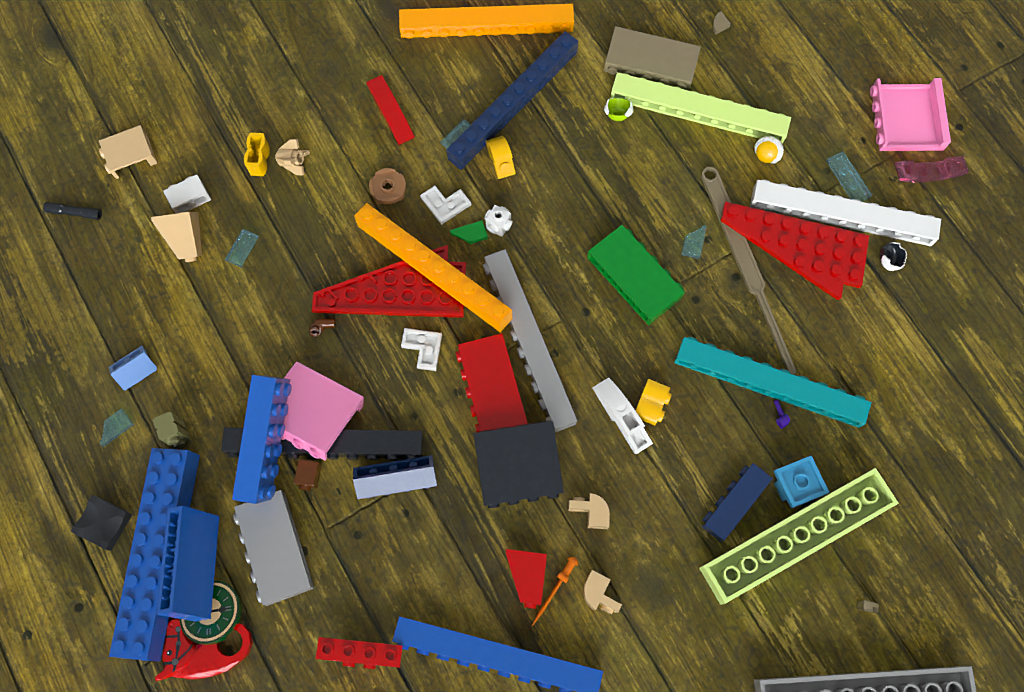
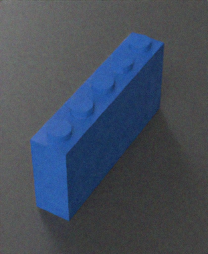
[157,505,219,622]

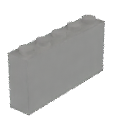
[233,490,314,606]

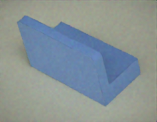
[109,346,157,390]

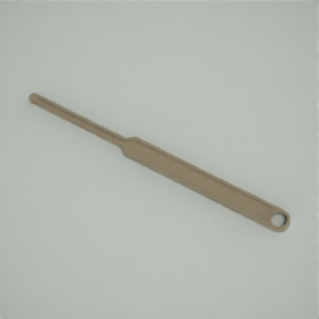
[701,167,796,375]

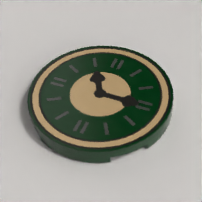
[179,581,242,645]

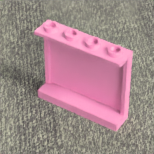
[870,78,951,151]
[281,362,364,460]

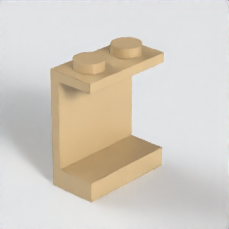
[99,125,157,179]

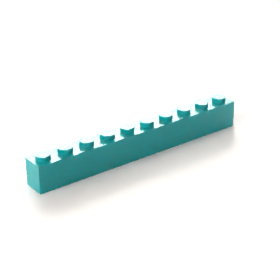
[674,337,872,428]

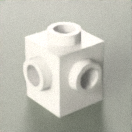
[484,205,512,237]

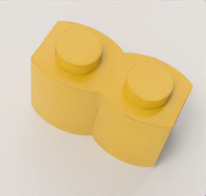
[244,133,270,176]
[635,379,672,426]

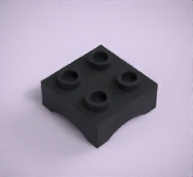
[70,495,132,551]

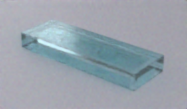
[826,151,872,202]

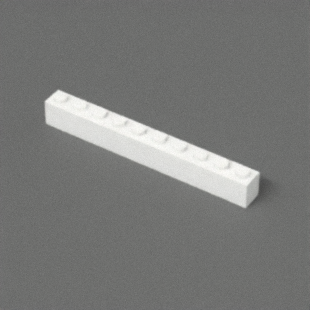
[750,180,941,246]

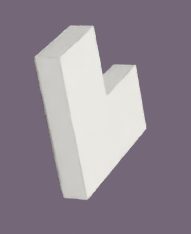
[420,186,471,225]
[401,328,442,371]

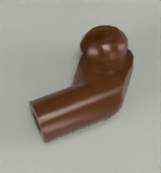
[309,319,336,337]

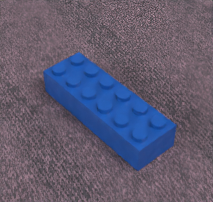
[232,375,292,504]

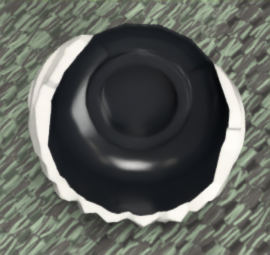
[879,242,907,271]

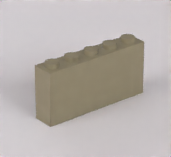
[604,26,701,91]

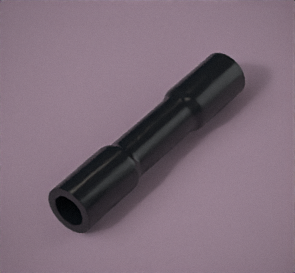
[43,202,102,220]

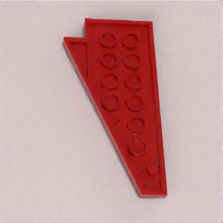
[720,201,869,300]
[312,245,466,318]

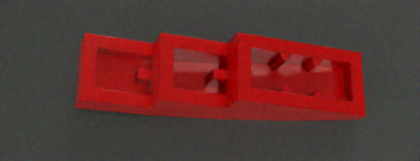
[366,75,415,146]

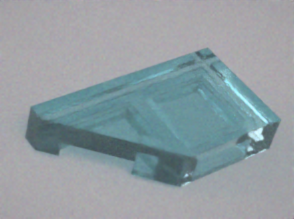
[100,409,134,447]

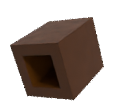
[294,459,322,491]

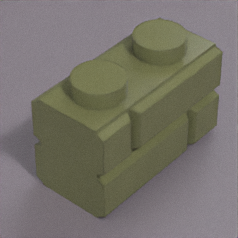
[153,412,190,449]

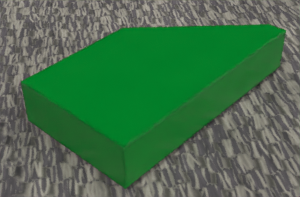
[450,220,488,244]

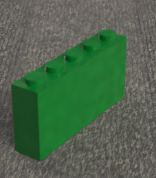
[587,225,685,326]

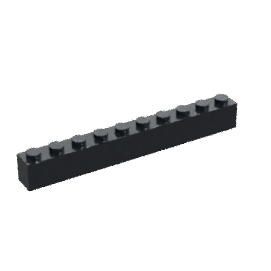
[221,427,424,461]

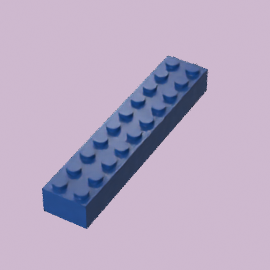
[109,448,200,661]

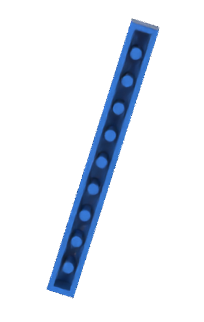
[392,616,603,692]

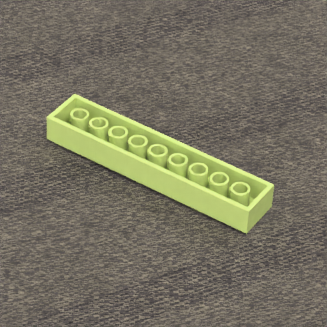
[699,468,899,605]

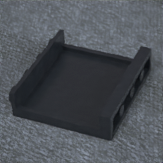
[472,420,564,508]

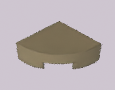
[713,11,731,35]
[857,600,879,613]

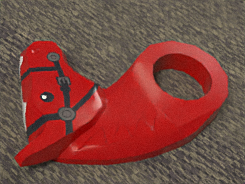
[154,618,253,681]

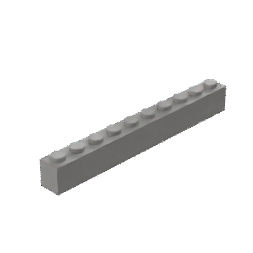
[483,249,577,433]

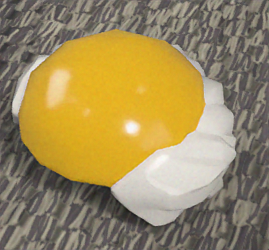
[754,136,784,164]

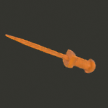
[532,557,578,626]

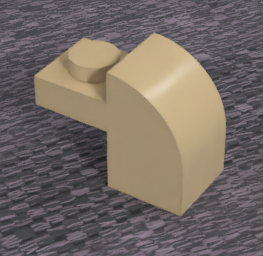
[568,493,610,529]
[583,570,622,614]

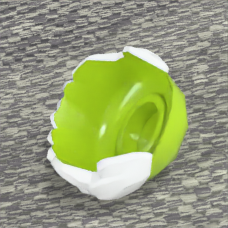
[604,98,633,121]

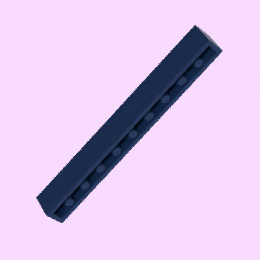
[446,31,579,170]

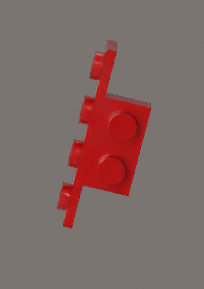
[315,637,403,669]

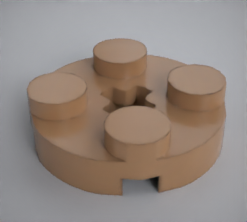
[369,168,406,204]

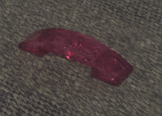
[894,156,968,182]

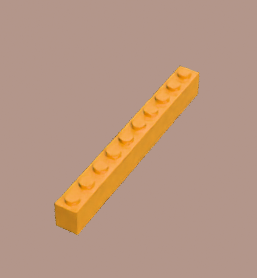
[399,4,574,38]
[354,203,513,333]

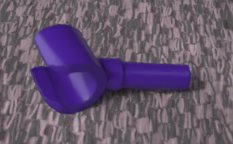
[774,400,790,429]

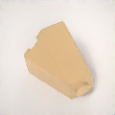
[151,212,202,262]

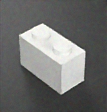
[163,175,211,214]

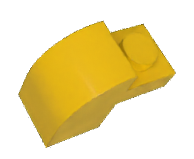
[485,136,516,179]

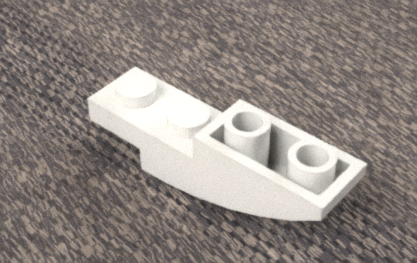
[592,378,653,454]

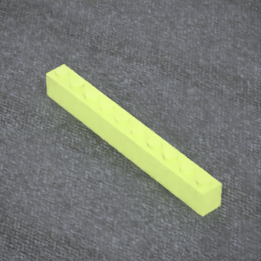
[610,72,791,144]

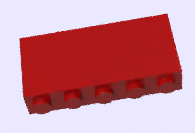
[455,333,528,432]

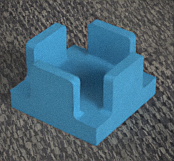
[773,456,830,508]

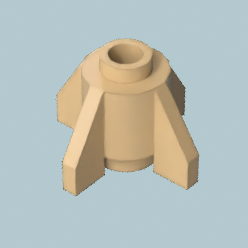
[275,139,310,175]

